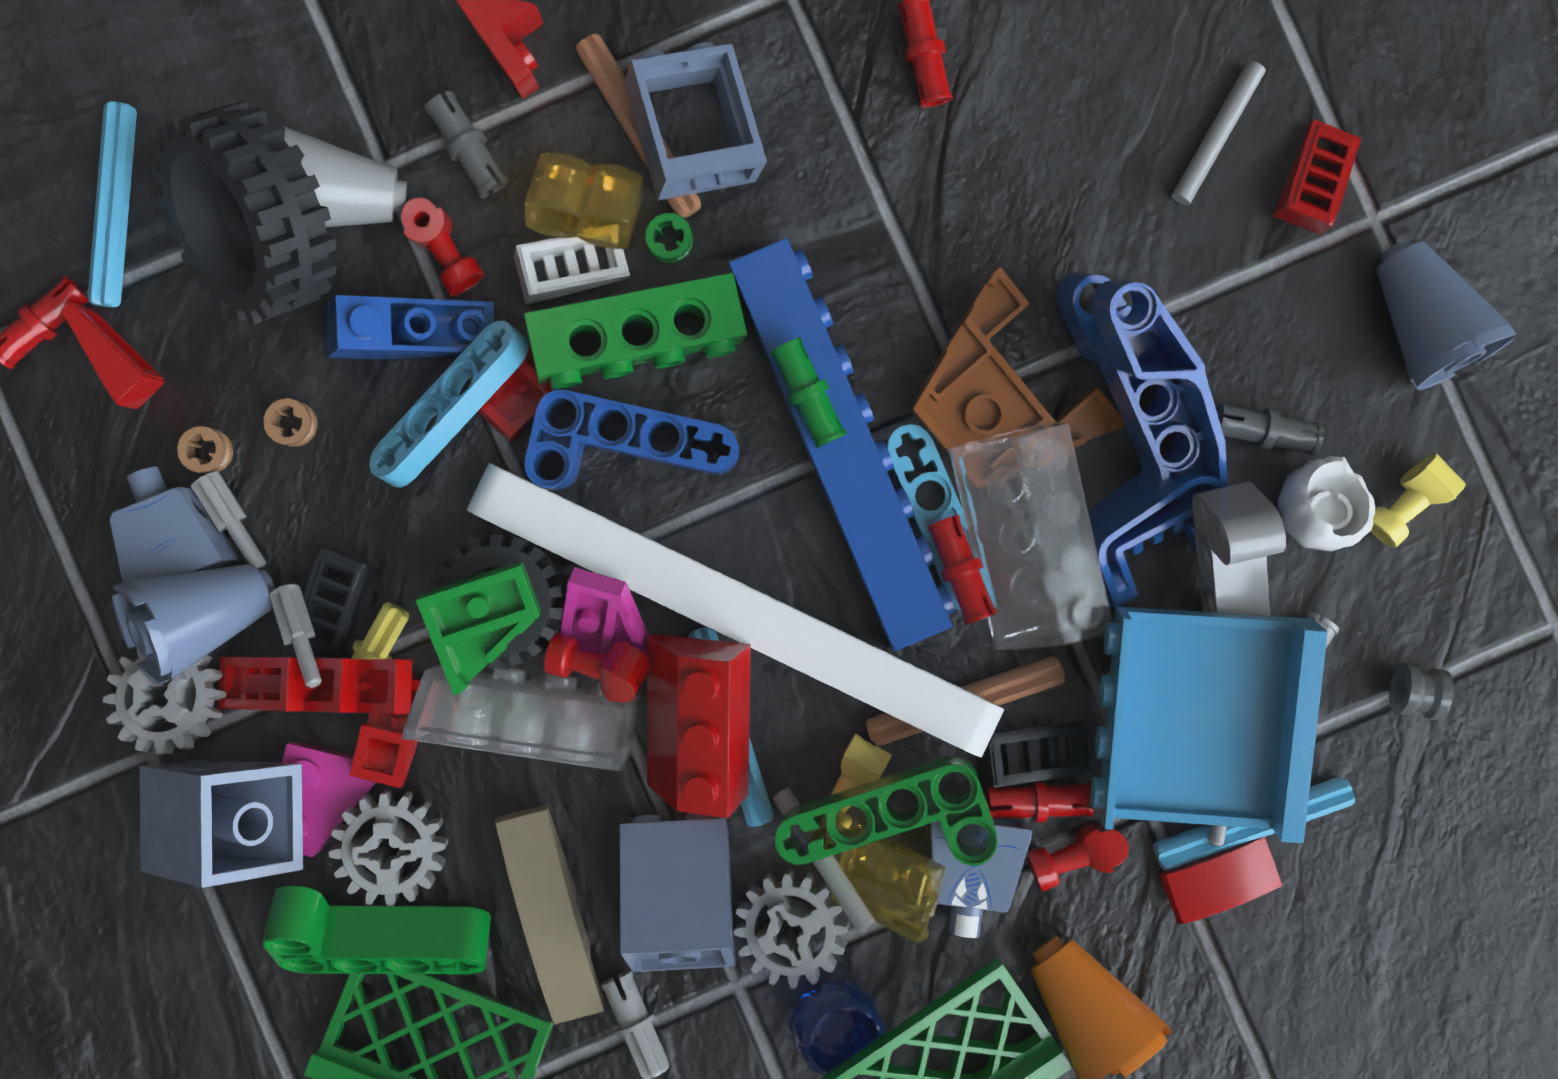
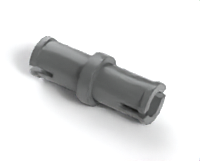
[424,91,509,199]
[1216,403,1324,456]

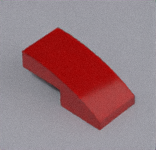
[477,343,563,443]
[349,676,435,788]
[1159,837,1283,924]

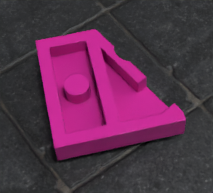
[560,567,649,678]
[282,741,377,857]

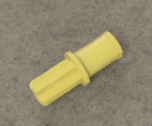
[351,602,409,659]

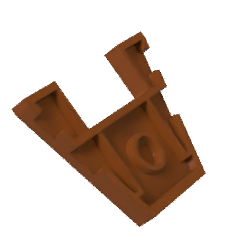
[909,267,1125,488]

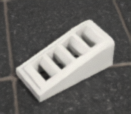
[514,226,630,305]

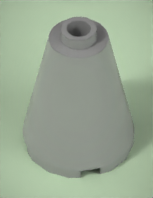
[283,126,407,227]

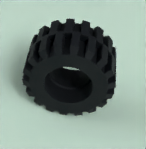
[429,535,568,669]

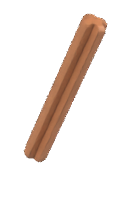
[576,34,701,219]
[866,656,1065,747]

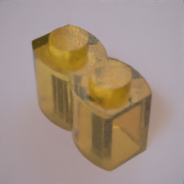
[525,153,643,249]

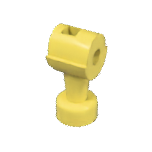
[1370,453,1466,548]
[820,733,892,832]

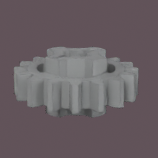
[103,650,226,755]
[329,789,448,906]
[733,868,849,988]

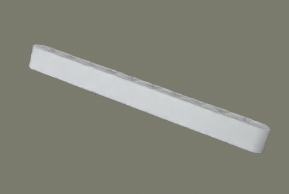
[467,463,1005,757]

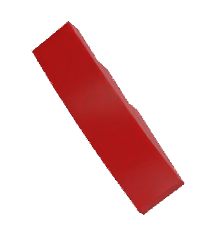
[218,657,412,714]

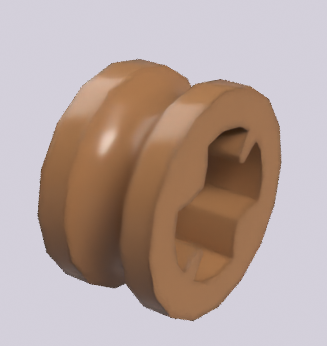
[263,398,318,447]
[177,426,233,474]

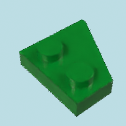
[415,560,541,696]

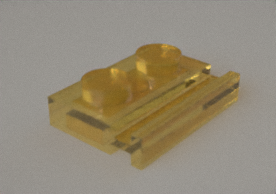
[831,825,946,943]

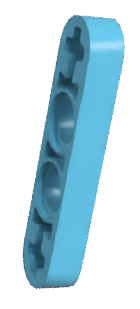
[369,321,528,488]
[886,424,995,612]

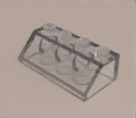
[949,422,1112,650]
[402,666,640,771]

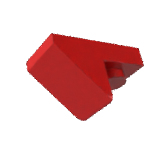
[456,0,543,99]

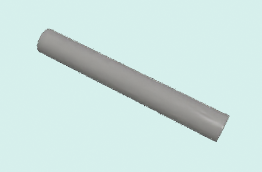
[1171,61,1266,205]
[772,787,876,933]

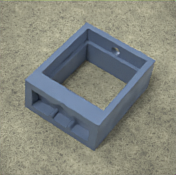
[624,42,767,201]

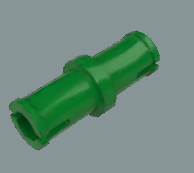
[770,337,847,449]

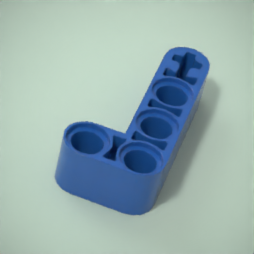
[525,390,740,491]

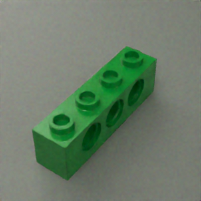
[524,273,747,390]

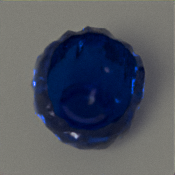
[789,981,885,1075]

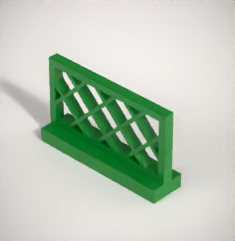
[823,957,1072,1079]
[304,974,554,1079]

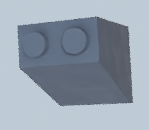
[140,760,303,888]
[620,813,736,972]

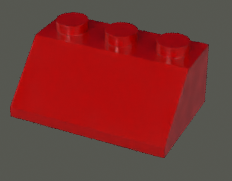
[647,634,751,818]

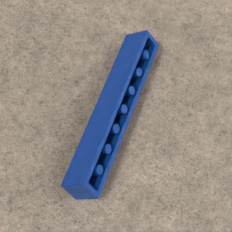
[729,238,956,652]

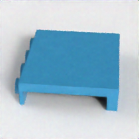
[1090,606,1328,843]

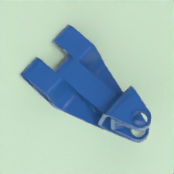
[1056,271,1227,609]

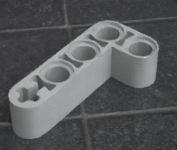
[1192,481,1286,616]

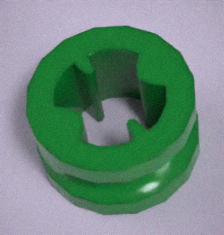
[645,213,693,264]

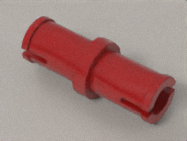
[897,0,953,108]
[0,275,89,369]
[927,515,997,626]
[984,780,1094,823]

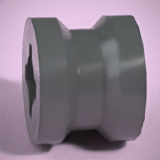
[1389,663,1454,721]

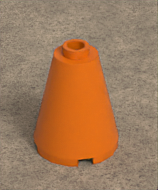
[1030,936,1173,1079]

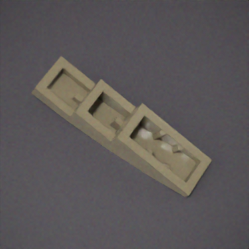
[495,804,604,1024]

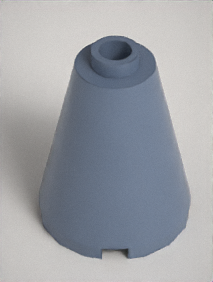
[1376,239,1516,390]
[112,564,275,686]

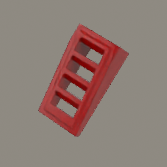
[1273,119,1361,235]
[61,302,165,409]

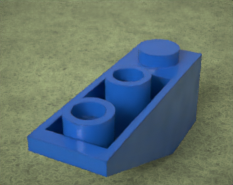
[325,295,495,359]

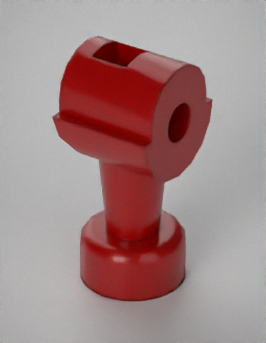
[401,198,485,296]
[544,633,651,703]
[1026,822,1129,892]

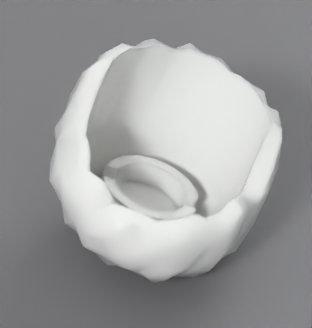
[1278,456,1375,552]

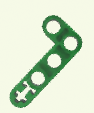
[775,756,998,866]
[263,886,491,974]

